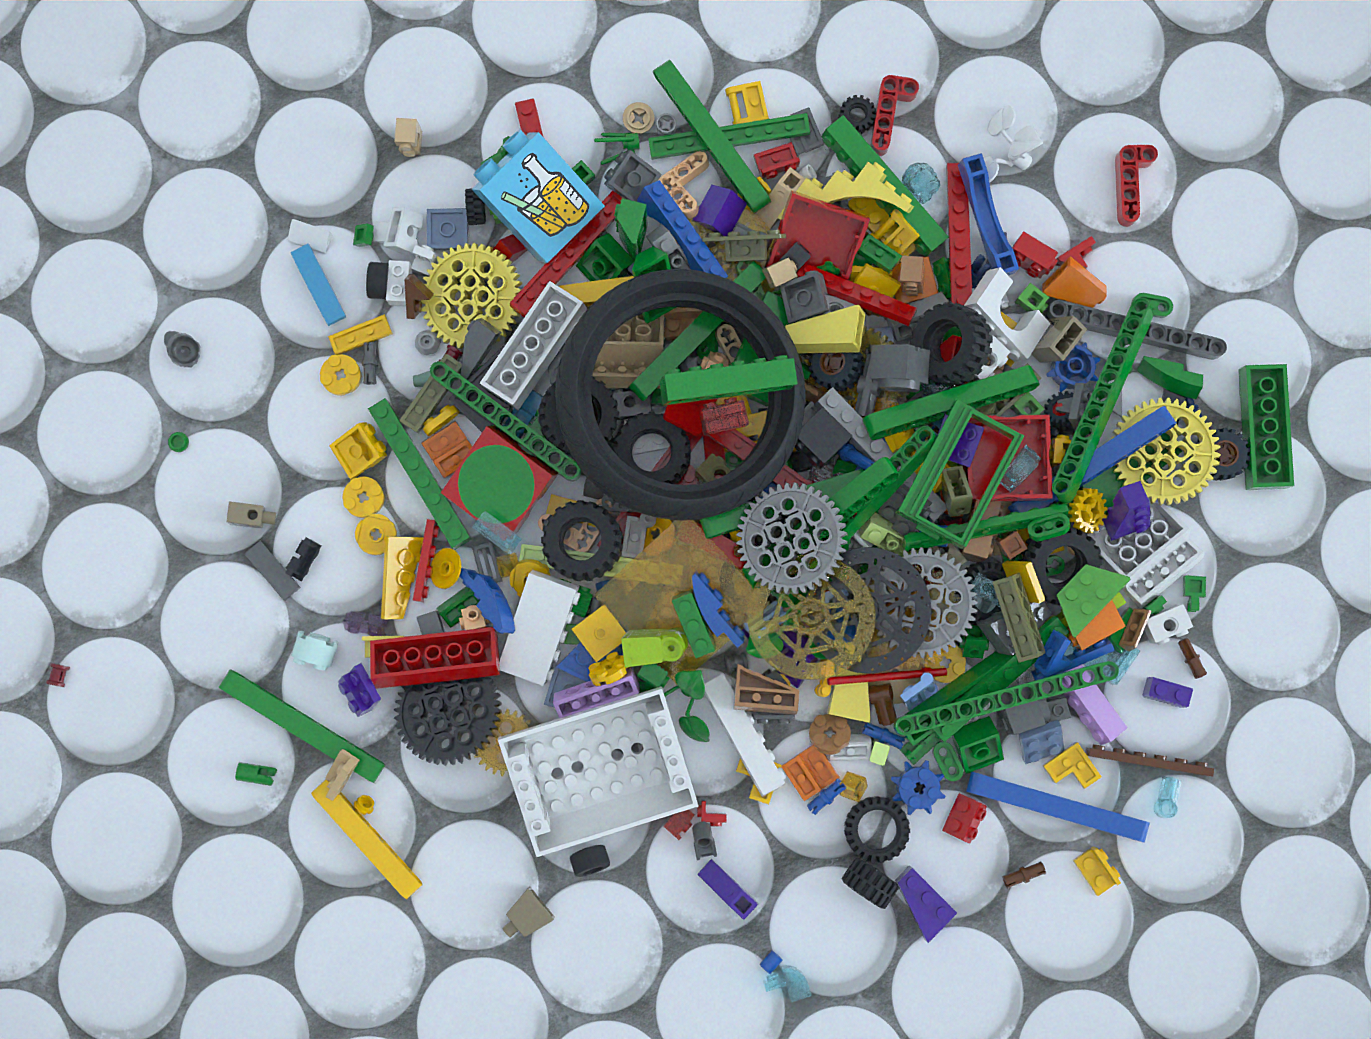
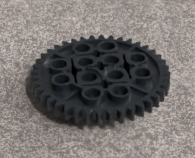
[394,676,502,766]

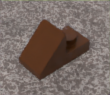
[404,274,434,319]

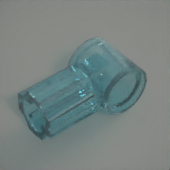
[1154,776,1182,818]

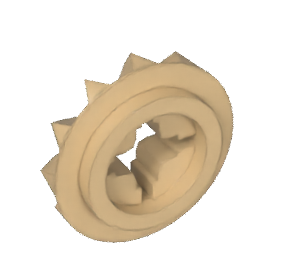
[623,102,655,134]

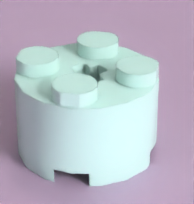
[291,631,339,671]

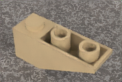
[753,167,805,231]

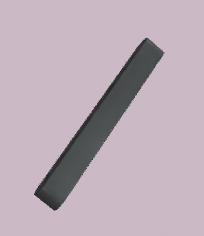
[1046,300,1227,360]

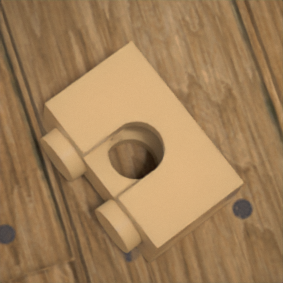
[394,118,422,157]

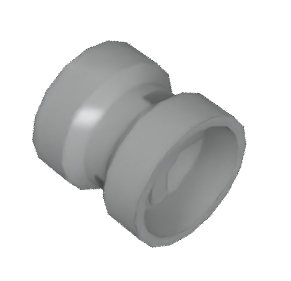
[656,113,676,136]

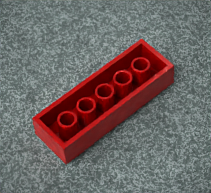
[370,627,500,689]

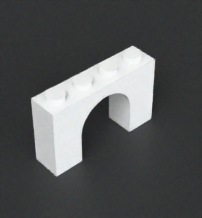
[964,267,1050,362]

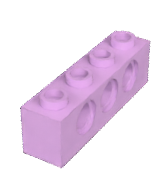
[553,667,640,718]

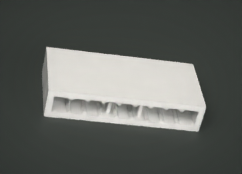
[499,570,581,686]

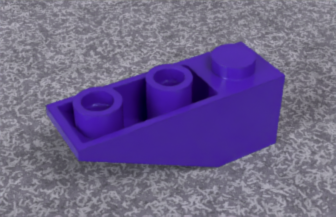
[697,859,758,920]

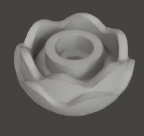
[415,330,441,355]

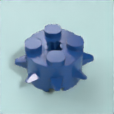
[1046,342,1101,392]
[890,760,946,815]

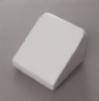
[372,222,389,244]

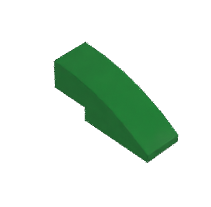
[1137,356,1203,399]

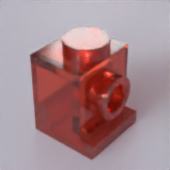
[663,809,695,840]

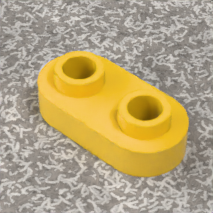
[423,405,460,436]

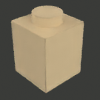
[762,258,797,288]

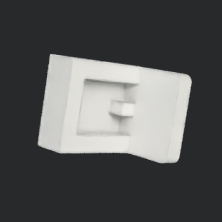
[412,245,437,276]

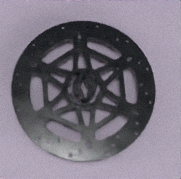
[804,547,931,674]

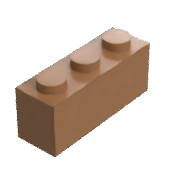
[900,256,925,296]

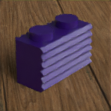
[1142,677,1193,708]

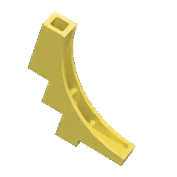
[777,162,914,220]

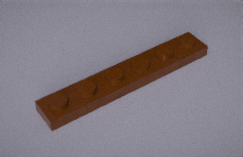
[1085,744,1214,777]

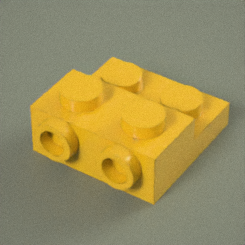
[329,422,387,480]

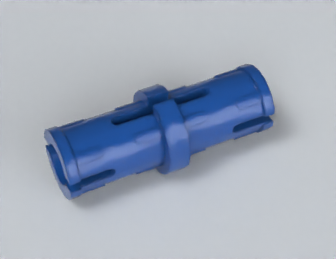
[862,722,905,750]
[807,779,846,815]

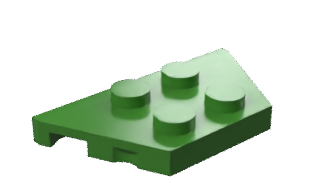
[1057,565,1131,638]

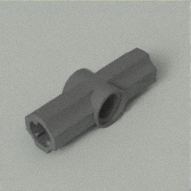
[855,354,881,417]

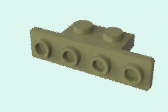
[702,230,786,261]

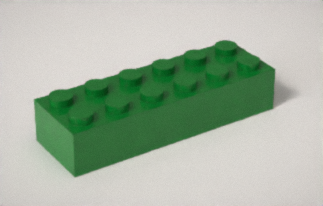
[659,355,798,406]
[1238,364,1294,490]

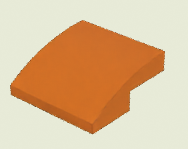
[892,257,938,304]
[421,421,472,478]
[781,745,840,801]

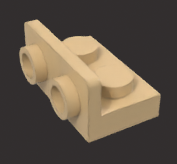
[325,749,359,801]

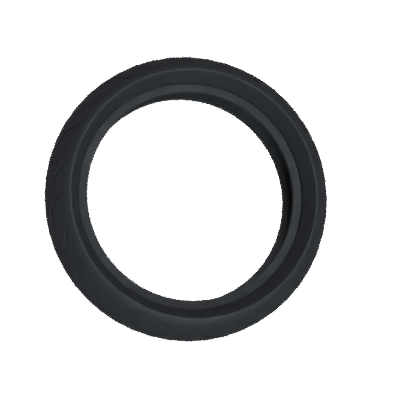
[555,269,806,520]

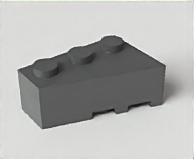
[976,601,1053,656]

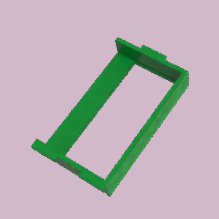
[895,399,1024,549]

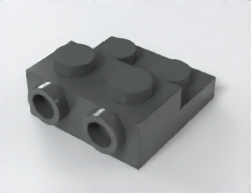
[604,150,662,202]
[780,271,829,324]
[877,484,933,536]

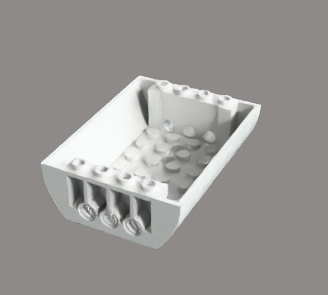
[498,687,698,857]

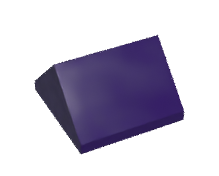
[692,184,747,237]

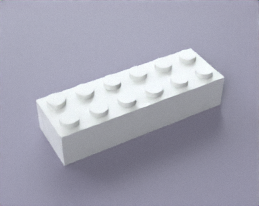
[480,281,587,410]

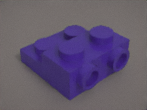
[338,663,381,717]

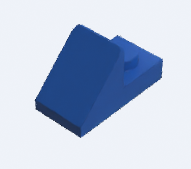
[1034,630,1072,677]

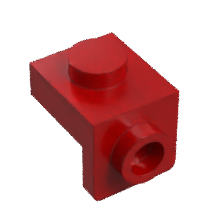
[697,800,727,826]

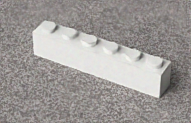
[704,673,786,797]

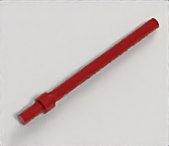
[827,667,947,685]

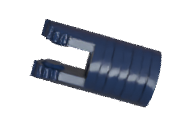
[971,254,992,289]

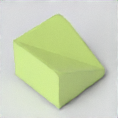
[869,741,890,766]

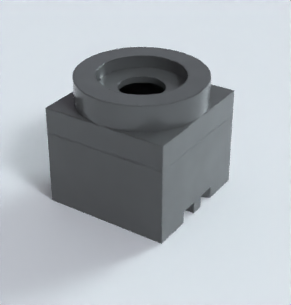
[870,344,930,392]
[999,687,1051,735]

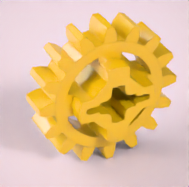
[1068,488,1108,533]

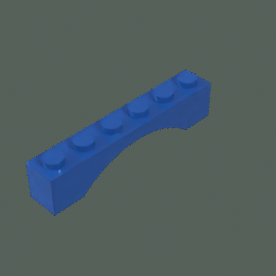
[958,153,1019,276]
[637,180,728,279]

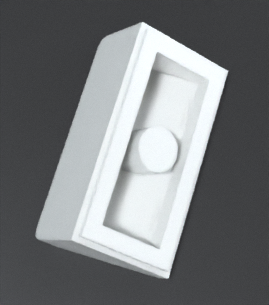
[288,219,333,254]
[829,734,872,760]

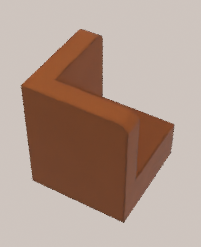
[994,530,1028,559]

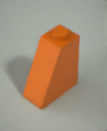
[1042,256,1107,308]
[1067,600,1125,650]

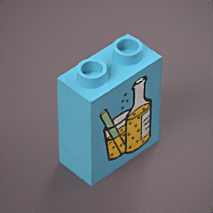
[472,130,604,263]

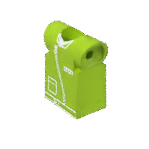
[621,627,689,667]

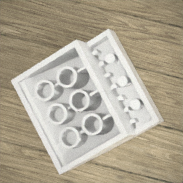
[1087,498,1204,609]

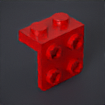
[663,399,717,436]

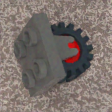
[1044,383,1091,438]

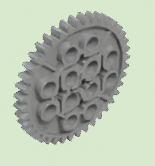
[736,483,847,594]
[867,548,978,658]

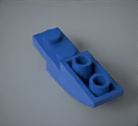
[459,568,515,634]
[692,570,745,648]

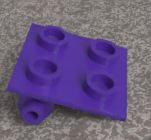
[938,414,984,467]

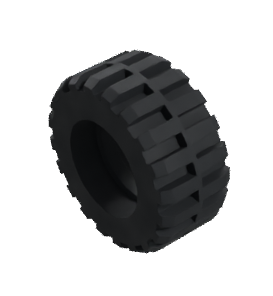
[910,302,993,385]
[538,376,619,454]
[612,412,691,484]
[541,500,623,582]
[1019,525,1104,606]

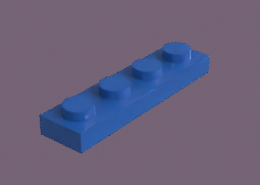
[1031,638,1115,680]

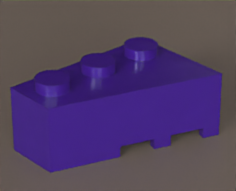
[1102,481,1151,541]
[895,865,957,943]

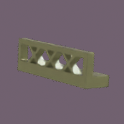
[399,354,462,434]
[992,573,1046,662]

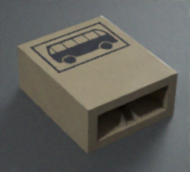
[1031,316,1088,362]

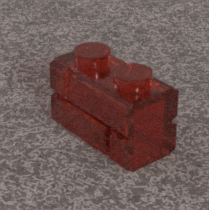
[699,397,749,436]

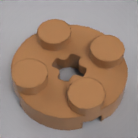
[809,714,851,755]

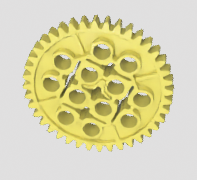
[421,243,523,349]
[1110,398,1221,506]

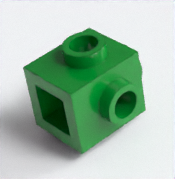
[958,625,989,659]

